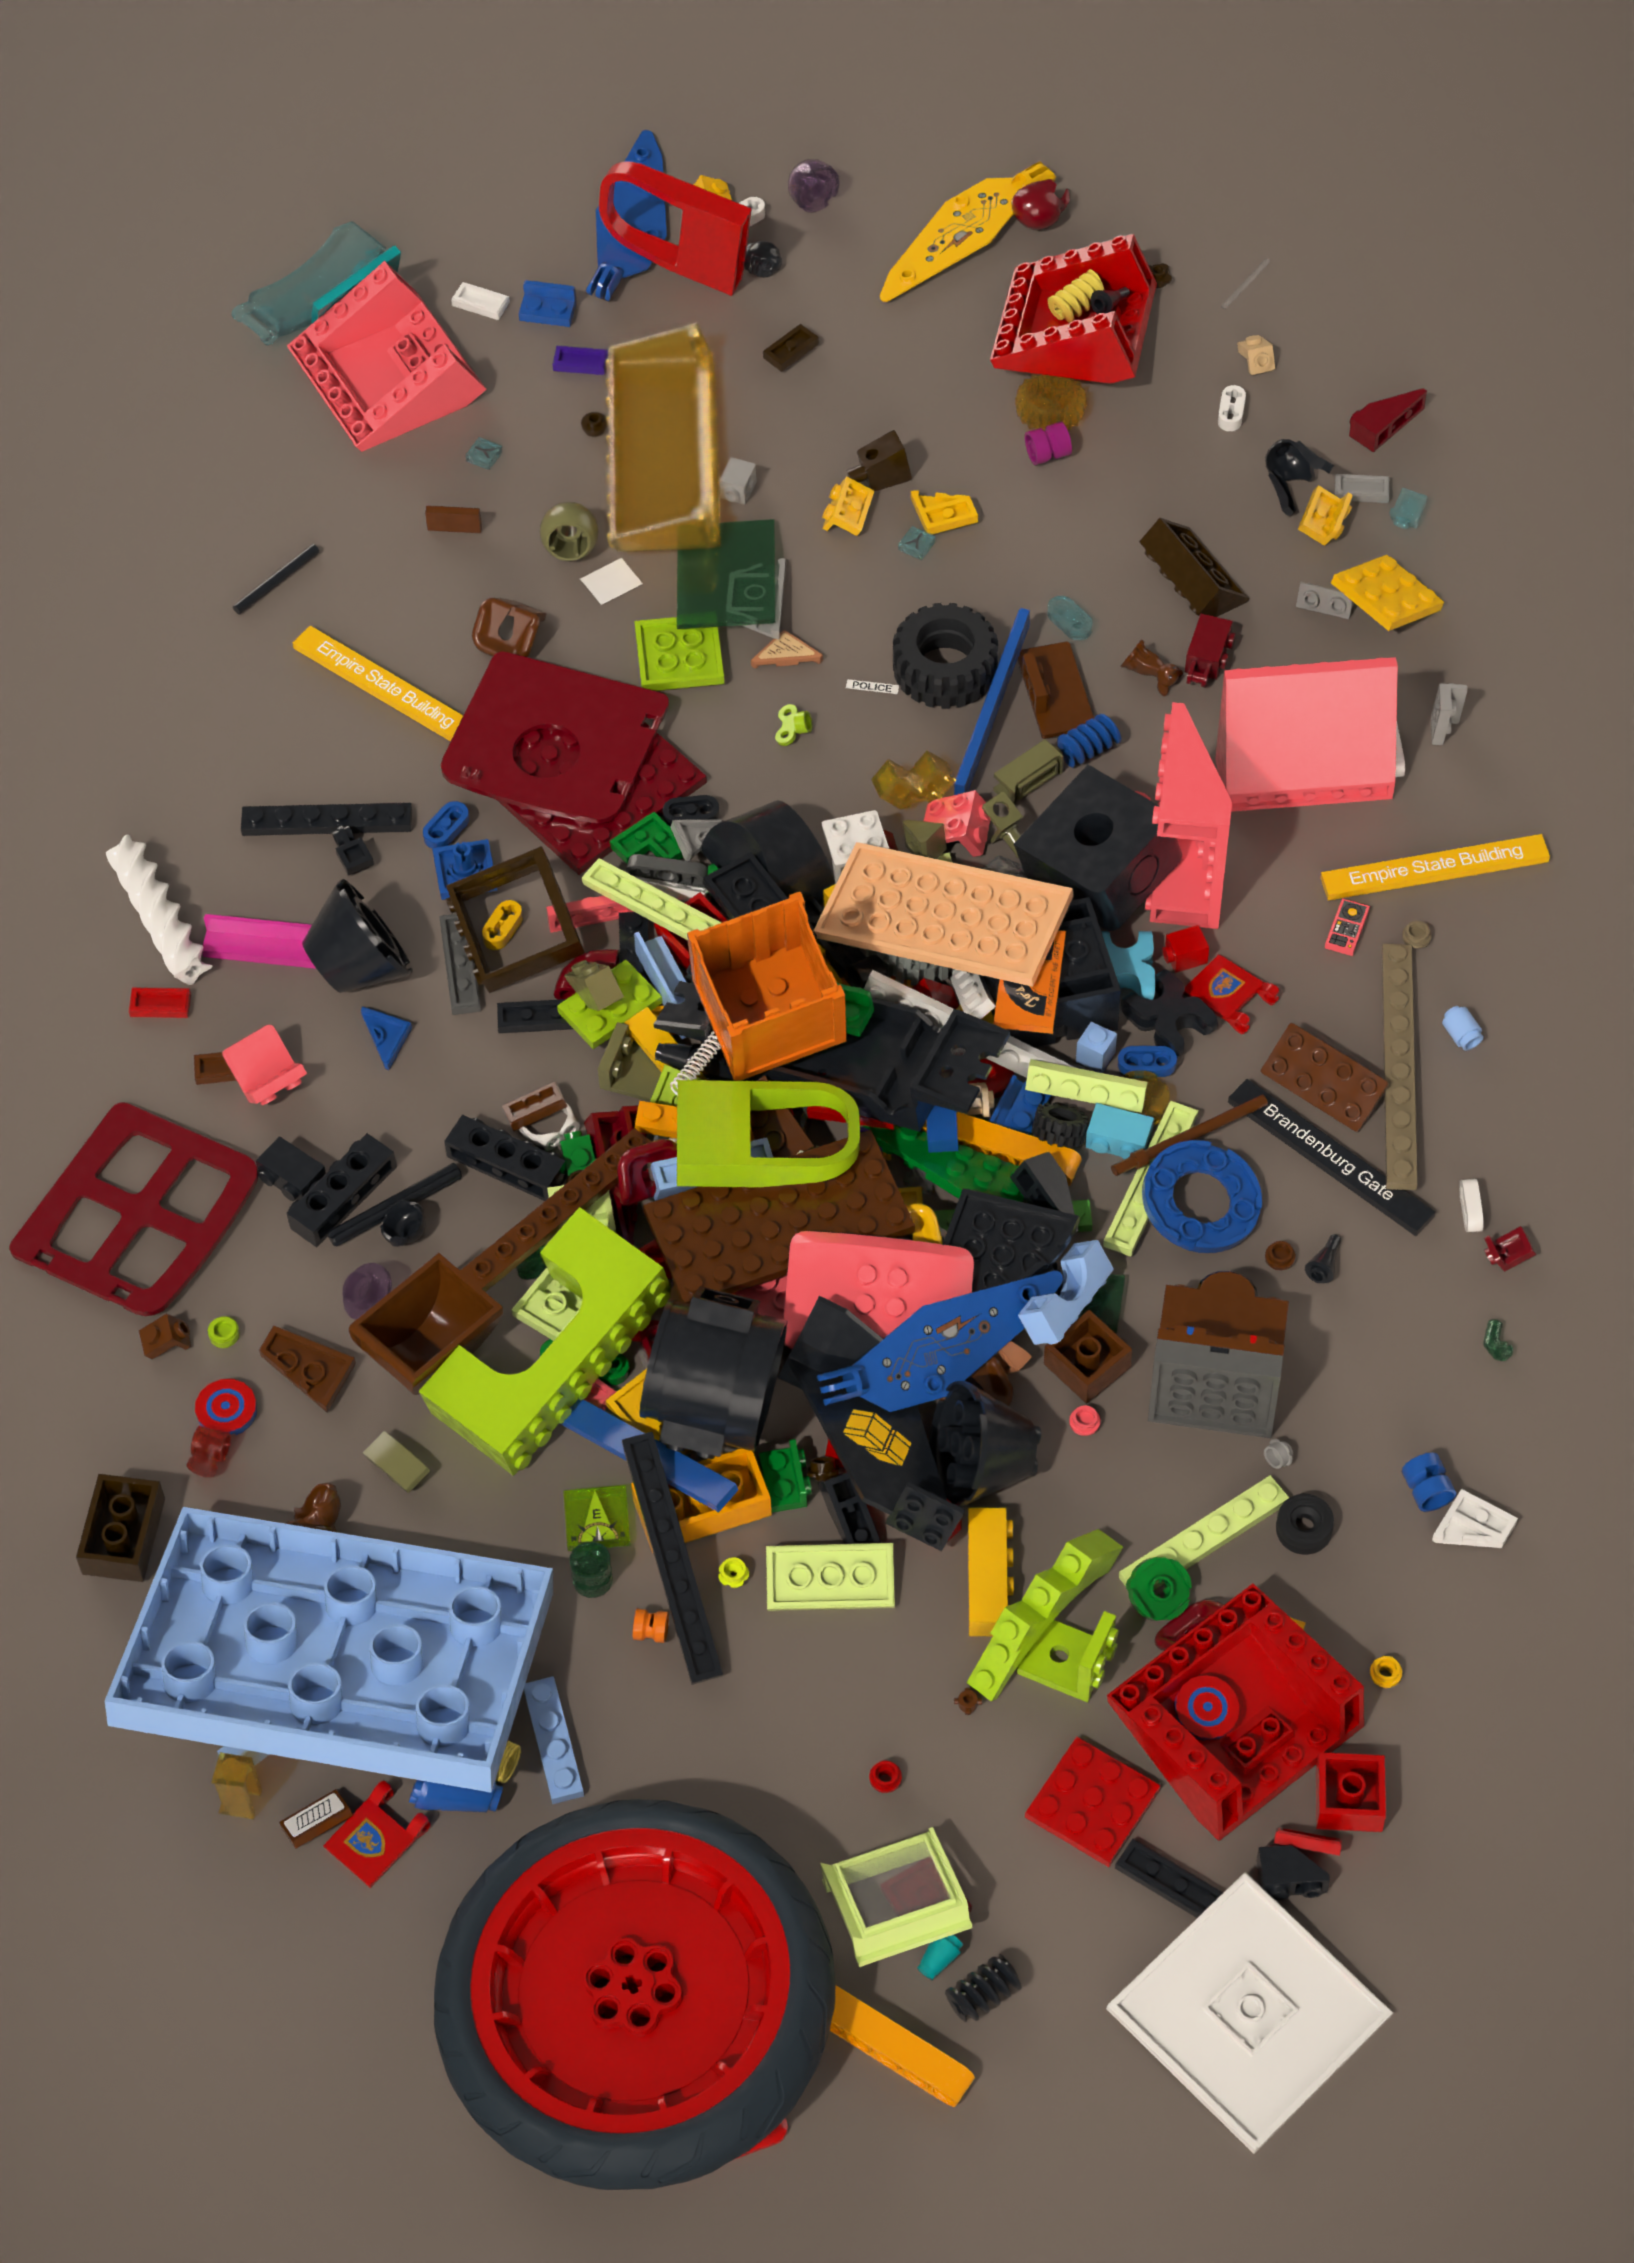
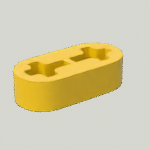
[482,900,523,950]

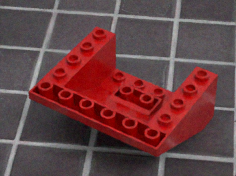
[990,234,1157,384]
[1107,1583,1364,1841]

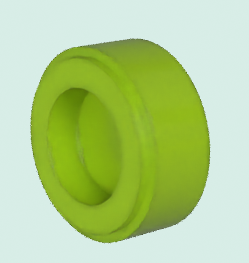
[208,1316,240,1348]

